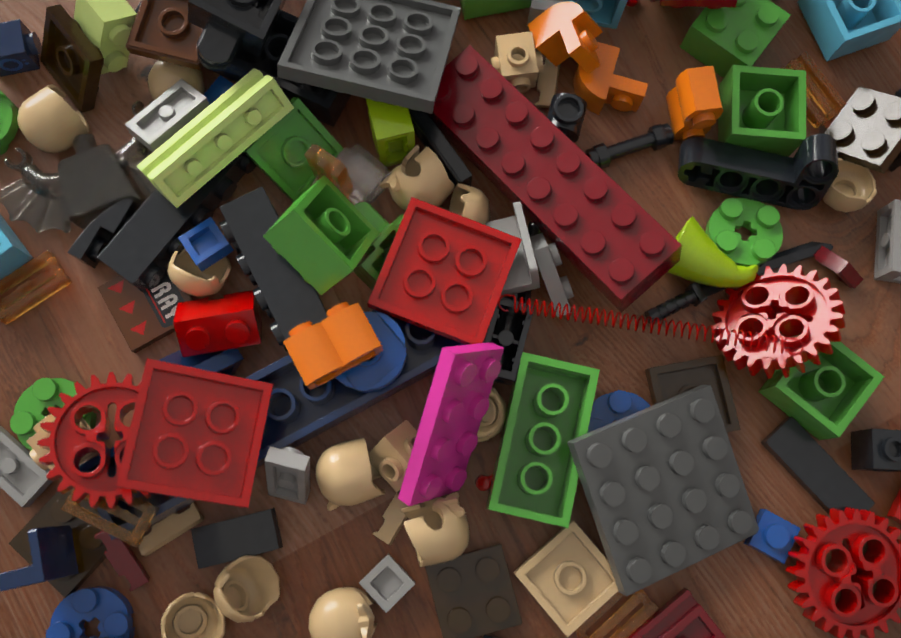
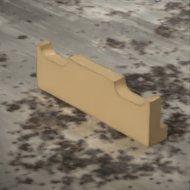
[535,58,560,110]
[373,493,408,545]
[134,503,204,557]

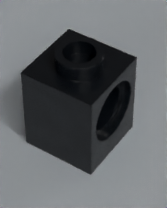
[851,428,901,472]

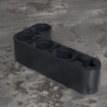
[678,134,839,210]

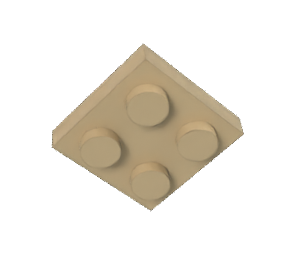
[513,520,618,638]

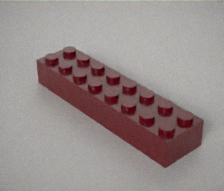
[428,45,682,313]

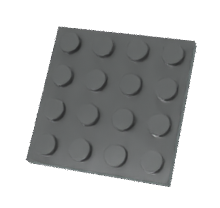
[277,0,461,114]
[567,384,759,597]

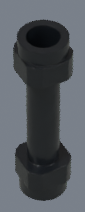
[585,123,674,169]

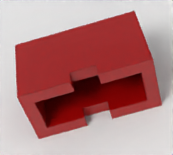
[173,290,262,357]

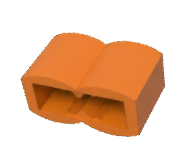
[666,66,723,141]
[283,302,383,390]

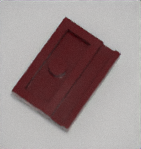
[625,588,726,638]

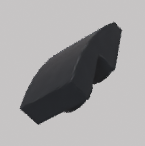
[67,197,140,269]
[191,508,283,569]

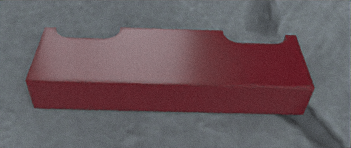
[94,529,150,592]

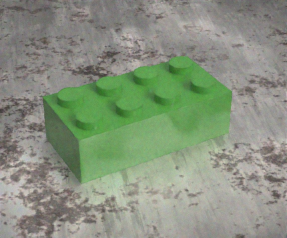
[486,352,600,528]

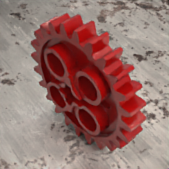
[712,264,846,379]
[37,372,151,510]
[786,507,901,638]

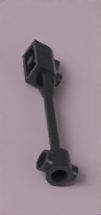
[484,93,587,385]

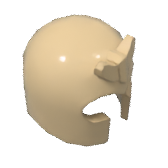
[17,84,89,153]
[380,144,455,211]
[316,438,386,511]
[400,492,470,567]
[308,587,378,638]

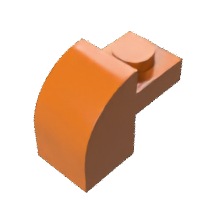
[528,1,603,74]
[573,42,648,115]

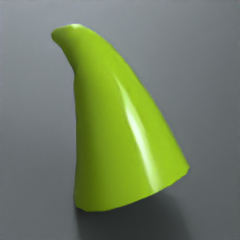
[667,216,759,288]

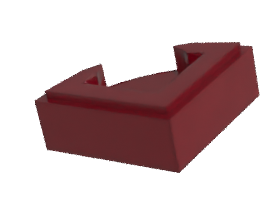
[814,245,864,289]

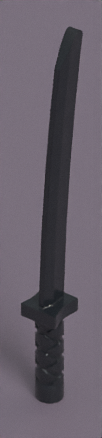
[645,242,833,324]

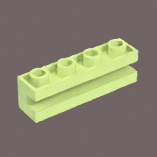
[137,68,294,208]

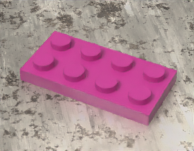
[398,342,504,507]

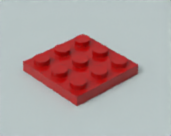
[367,197,522,345]
[116,358,273,508]

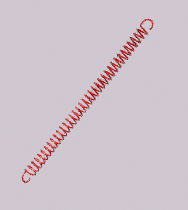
[498,294,804,355]

